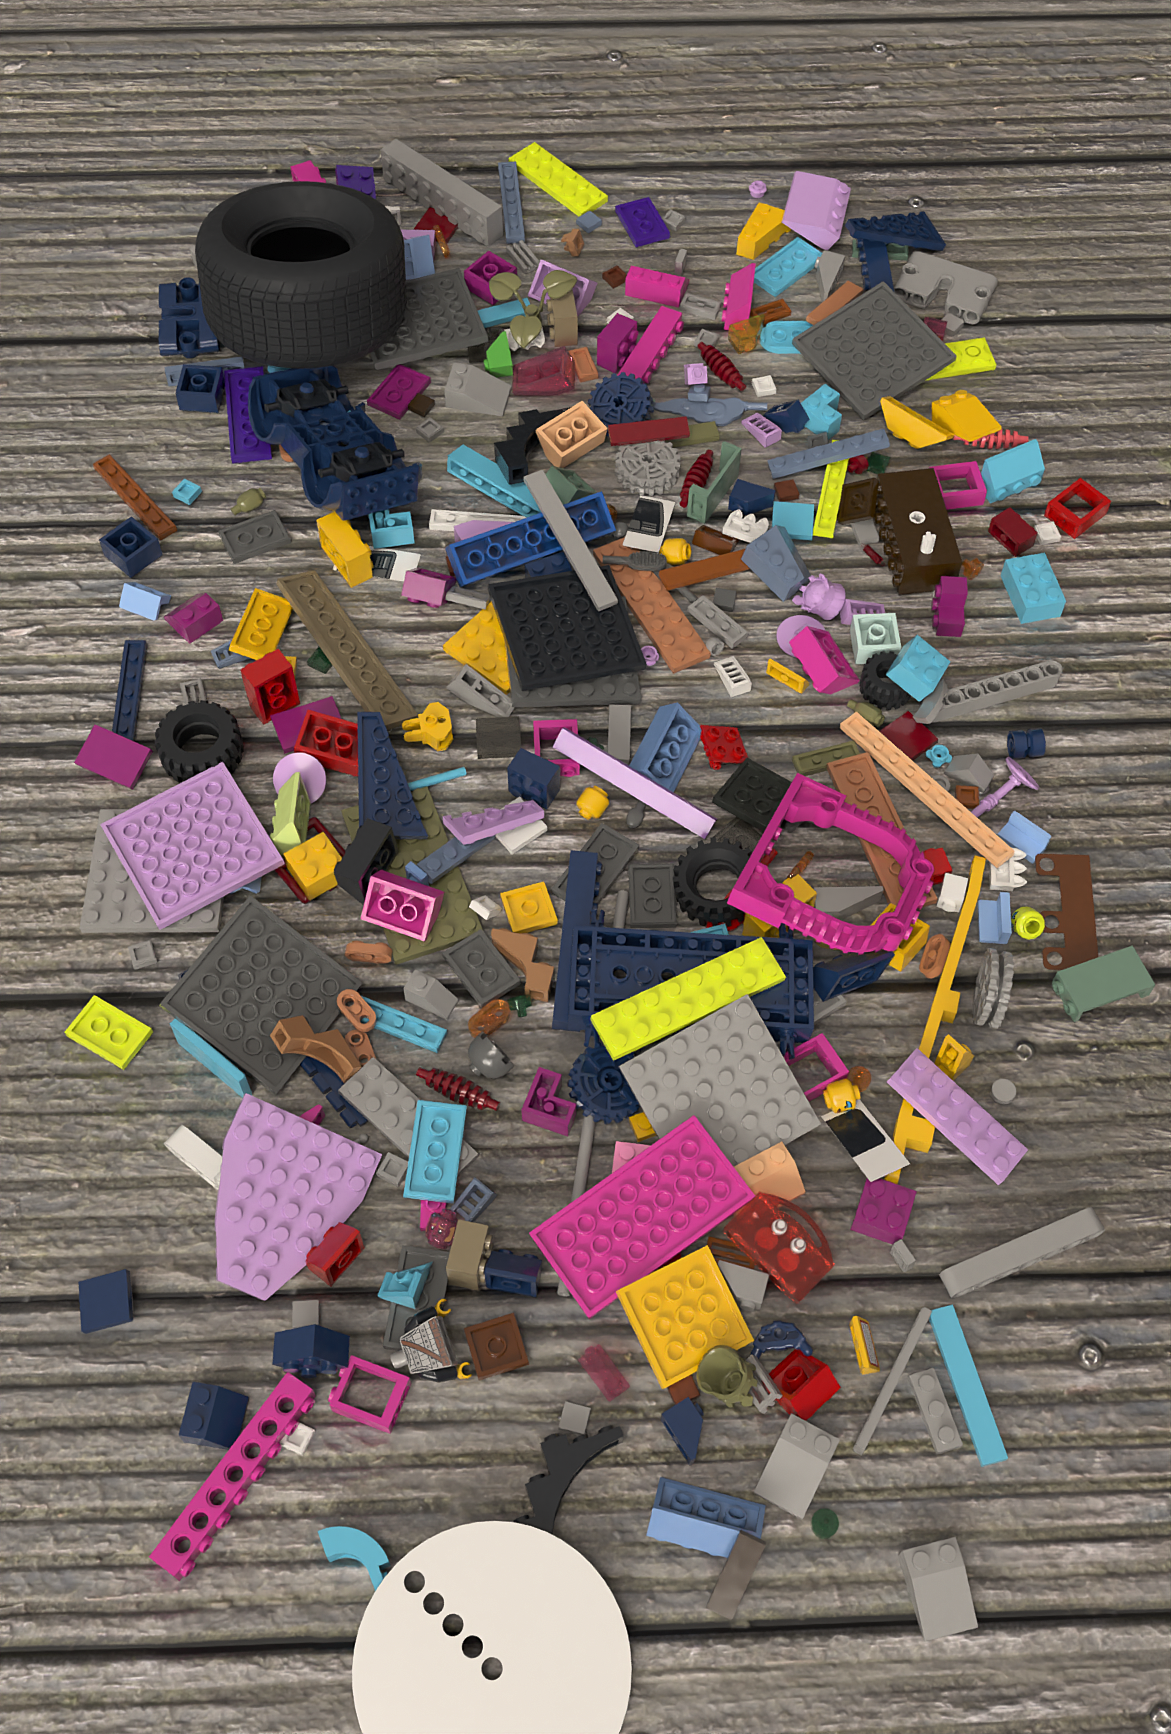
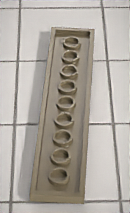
[276,570,418,730]

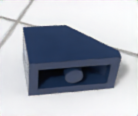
[763,399,810,433]
[728,479,776,515]
[661,1397,704,1466]

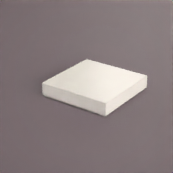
[495,797,547,854]

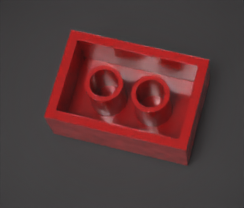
[240,649,300,725]
[294,709,358,777]

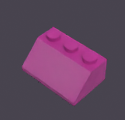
[721,263,756,332]
[625,266,689,308]
[789,626,860,695]
[361,870,445,941]

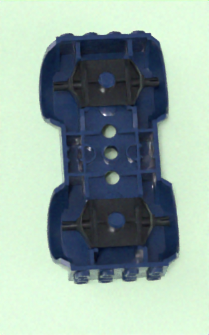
[248,366,422,521]

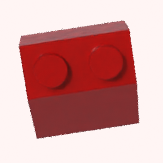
[305,1222,365,1287]
[761,1349,841,1421]

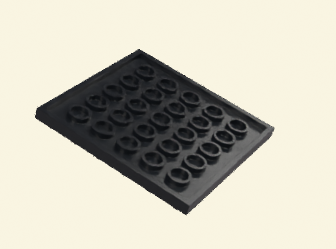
[488,565,647,691]

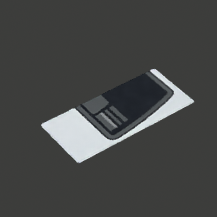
[623,496,675,552]
[333,546,421,582]

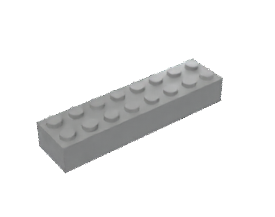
[381,139,503,247]

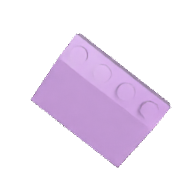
[782,171,851,251]

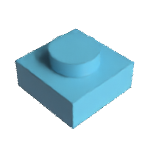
[172,479,202,505]

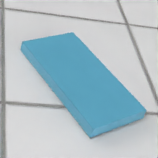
[754,237,822,297]
[170,1019,252,1098]
[403,1100,467,1204]

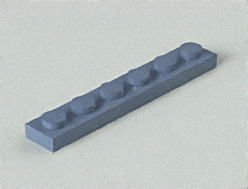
[498,161,525,244]
[767,429,890,479]

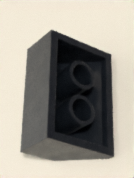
[334,818,399,905]

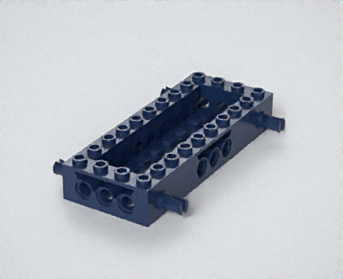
[567,909,814,1060]

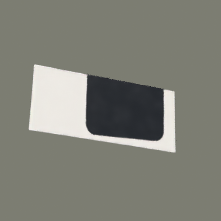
[821,1099,910,1182]

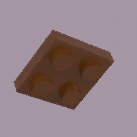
[464,1313,529,1381]

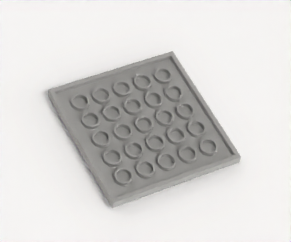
[79,809,224,933]
[618,994,821,1167]

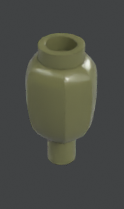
[230,488,266,516]
[847,699,885,727]

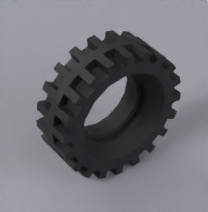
[673,837,752,927]

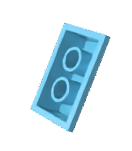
[981,439,1045,504]

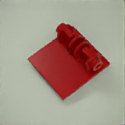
[700,725,748,770]

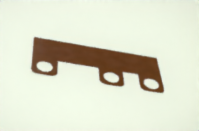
[1035,854,1098,970]

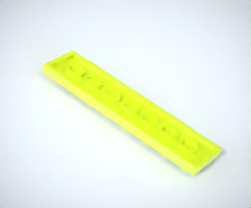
[590,937,786,1061]

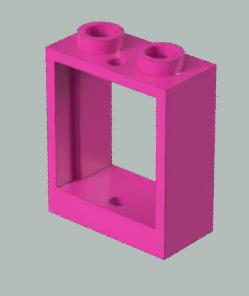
[929,461,987,510]
[533,719,580,777]
[784,1033,849,1102]
[328,1355,411,1434]

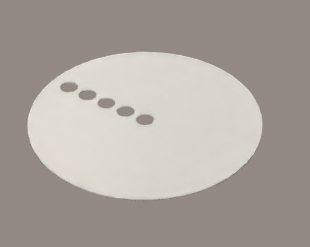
[352,1521,632,1734]

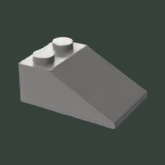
[444,363,511,417]
[754,1413,840,1520]
[898,1537,978,1642]

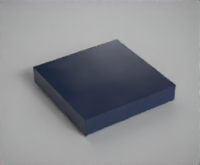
[78,1269,133,1334]

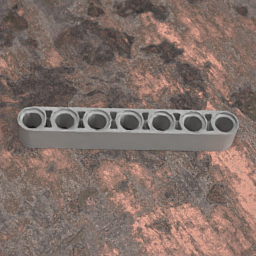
[931,660,1063,723]
[939,1207,1105,1299]

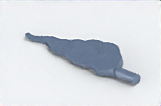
[653,398,767,426]

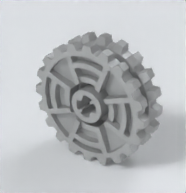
[615,440,681,496]
[972,948,1014,1029]

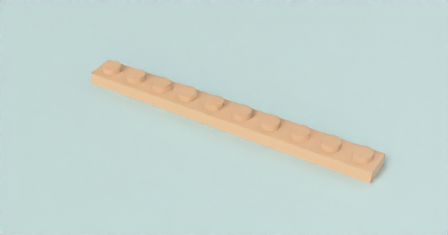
[840,712,1015,868]

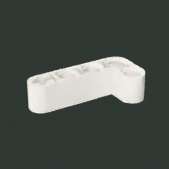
[164,1125,222,1190]

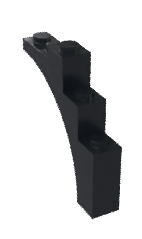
[494,407,571,485]
[513,1425,624,1535]

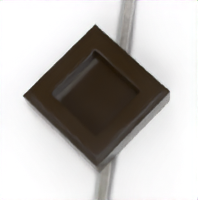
[407,393,435,417]

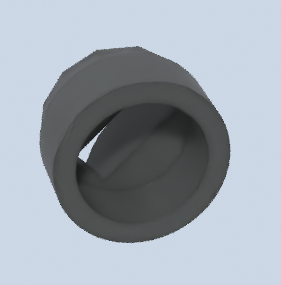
[612,522,629,540]

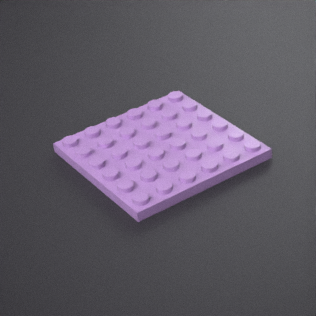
[100,762,285,930]

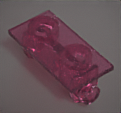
[578,1344,630,1402]

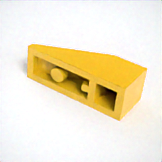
[934,1034,974,1081]

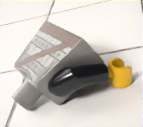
[390,1299,472,1383]

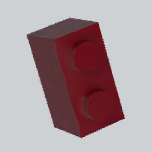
[988,507,1038,557]

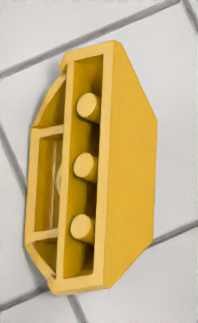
[880,396,955,449]

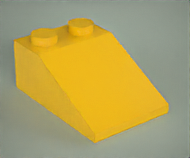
[932,390,1001,442]

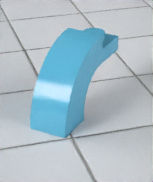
[318,1526,391,1591]

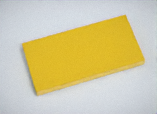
[229,588,293,660]

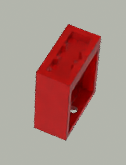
[1044,478,1111,539]

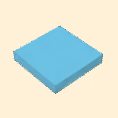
[772,501,814,541]

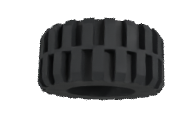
[155,700,244,783]

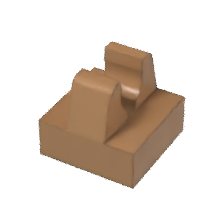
[561,229,584,256]

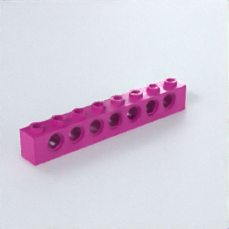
[149,1372,316,1581]

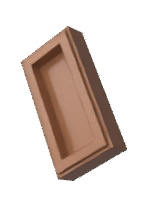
[569,347,598,383]

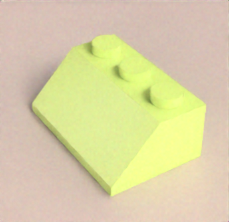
[270,772,311,855]

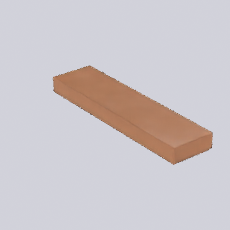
[806,281,863,325]

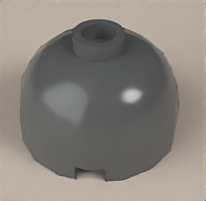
[468,1031,515,1079]

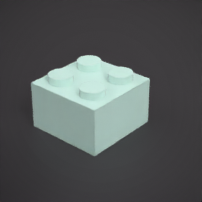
[850,613,901,664]

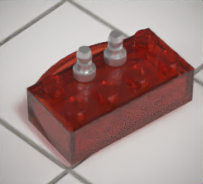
[722,1191,835,1305]

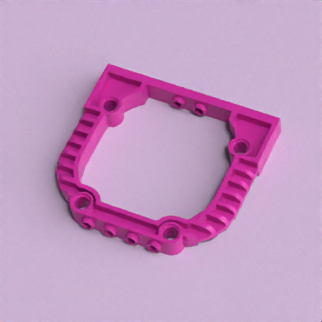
[727,773,934,955]

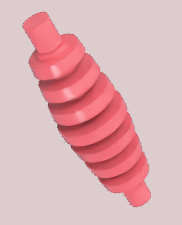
[953,428,1028,449]

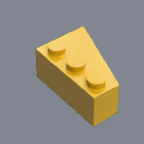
[736,202,791,260]

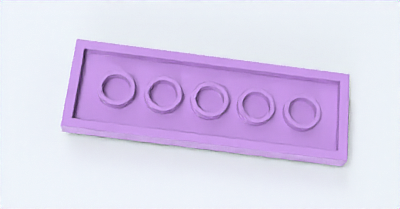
[887,1048,1028,1185]

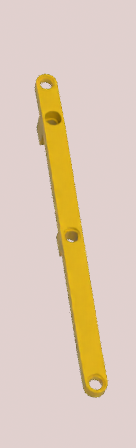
[884,855,986,1184]

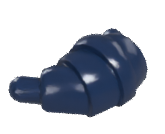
[750,1320,813,1360]

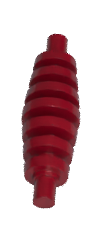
[697,342,746,391]
[679,449,714,508]
[416,1067,501,1111]

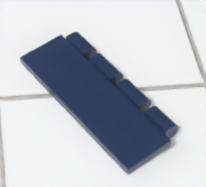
[300,1056,368,1128]

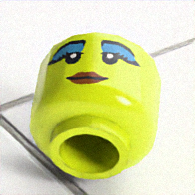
[1011,906,1045,940]

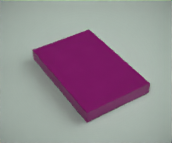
[367,364,431,420]
[270,696,342,754]
[74,724,153,790]

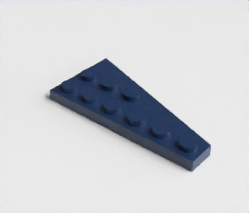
[845,211,946,251]
[357,712,428,839]

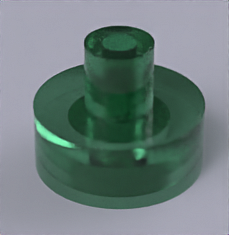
[507,995,532,1017]
[810,1509,839,1539]

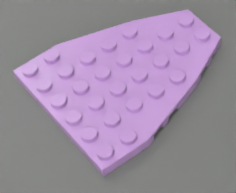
[214,1093,382,1301]

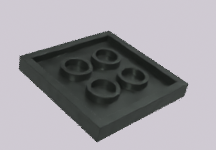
[712,758,792,832]

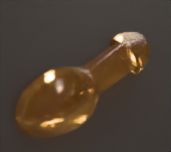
[433,225,450,258]
[785,851,814,880]

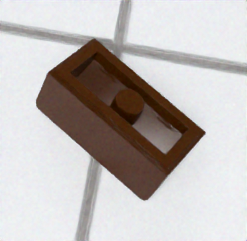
[692,525,739,555]

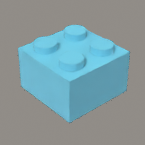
[886,635,950,702]

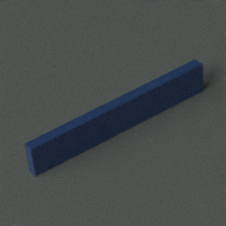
[112,640,147,742]

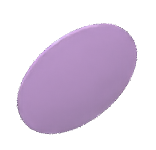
[776,615,826,658]
[273,753,326,803]

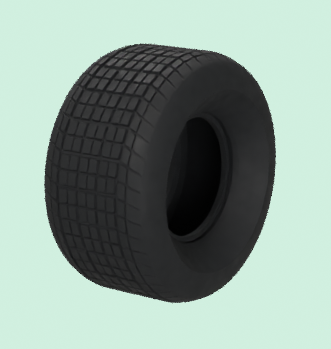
[195,181,407,369]

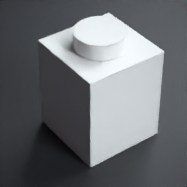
[936,873,968,913]

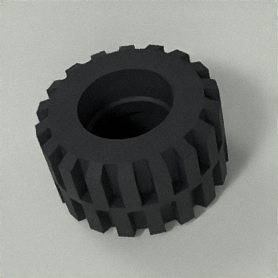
[859,651,911,710]

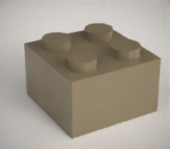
[546,289,578,347]
[446,1219,494,1291]

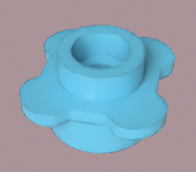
[926,745,952,768]

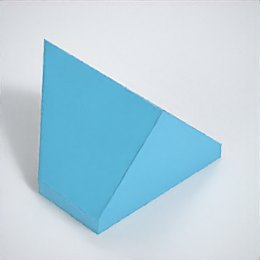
[378,1262,433,1309]

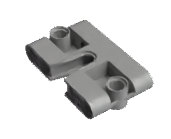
[894,251,998,324]

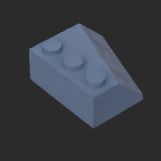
[741,525,811,602]

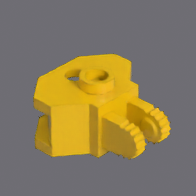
[402,702,453,751]

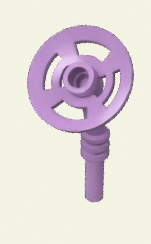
[971,757,1040,818]

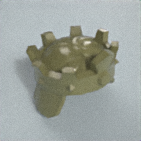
[697,1345,758,1408]

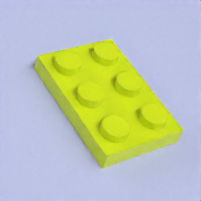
[64,995,153,1070]

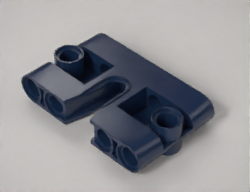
[159,277,220,359]

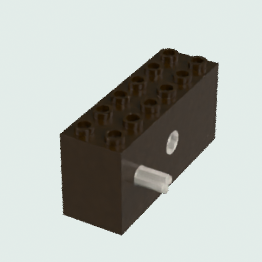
[875,468,962,595]

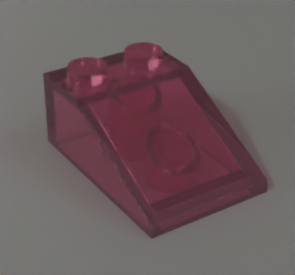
[512,346,575,395]

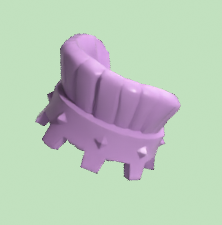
[792,573,846,620]

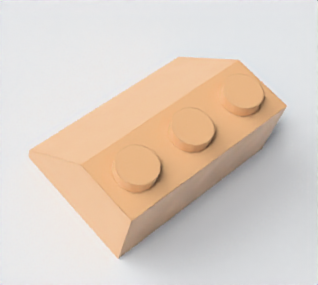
[536,401,607,468]
[733,1142,806,1227]

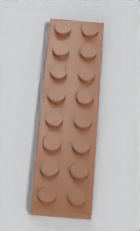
[593,537,711,674]
[827,752,938,909]

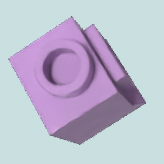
[684,363,708,385]

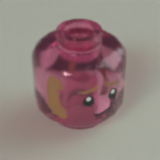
[425,1209,458,1249]

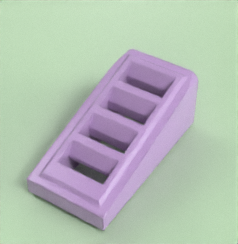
[741,413,782,448]
[840,599,885,625]

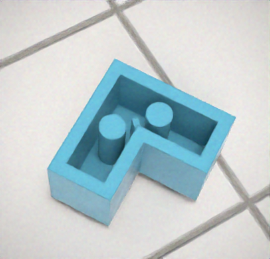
[801,384,842,440]
[368,509,414,549]

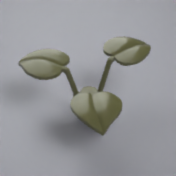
[489,270,577,349]

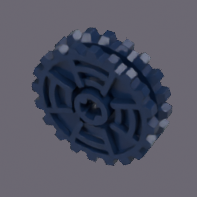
[588,372,654,438]
[567,1043,641,1124]

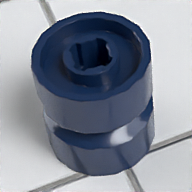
[1007,728,1046,759]

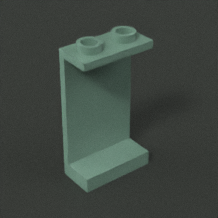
[687,441,742,524]
[1052,945,1155,1022]

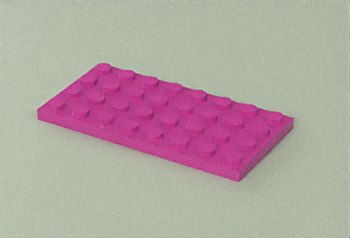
[529,1115,755,1319]

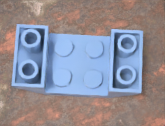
[404,235,435,280]

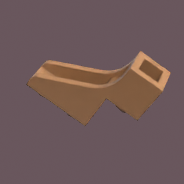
[491,928,555,1002]

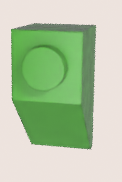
[483,331,513,378]

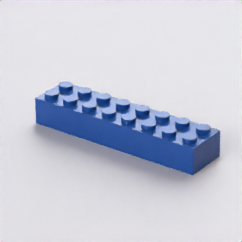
[445,491,616,588]

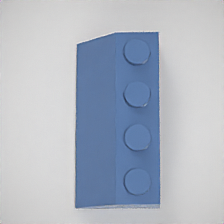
[629,702,701,793]
[646,1477,766,1558]

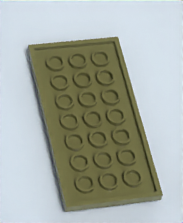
[341,786,483,965]

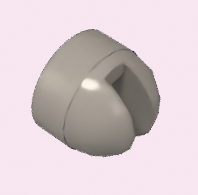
[706,637,724,656]

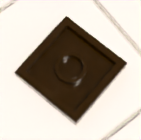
[838,477,879,525]

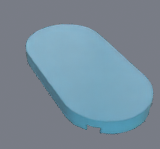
[759,321,813,354]

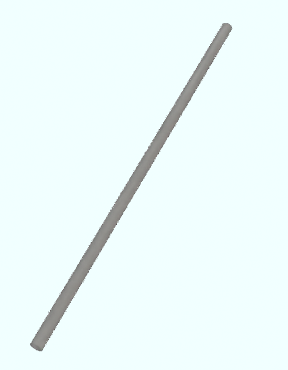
[557,890,629,1296]

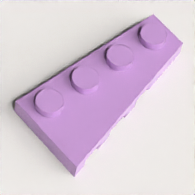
[443,800,544,845]

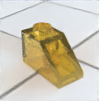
[728,314,765,354]

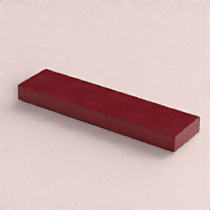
[608,416,690,446]

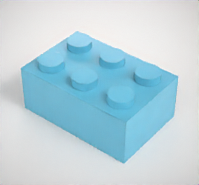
[1000,553,1066,624]

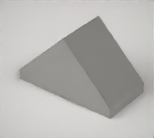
[944,754,994,793]

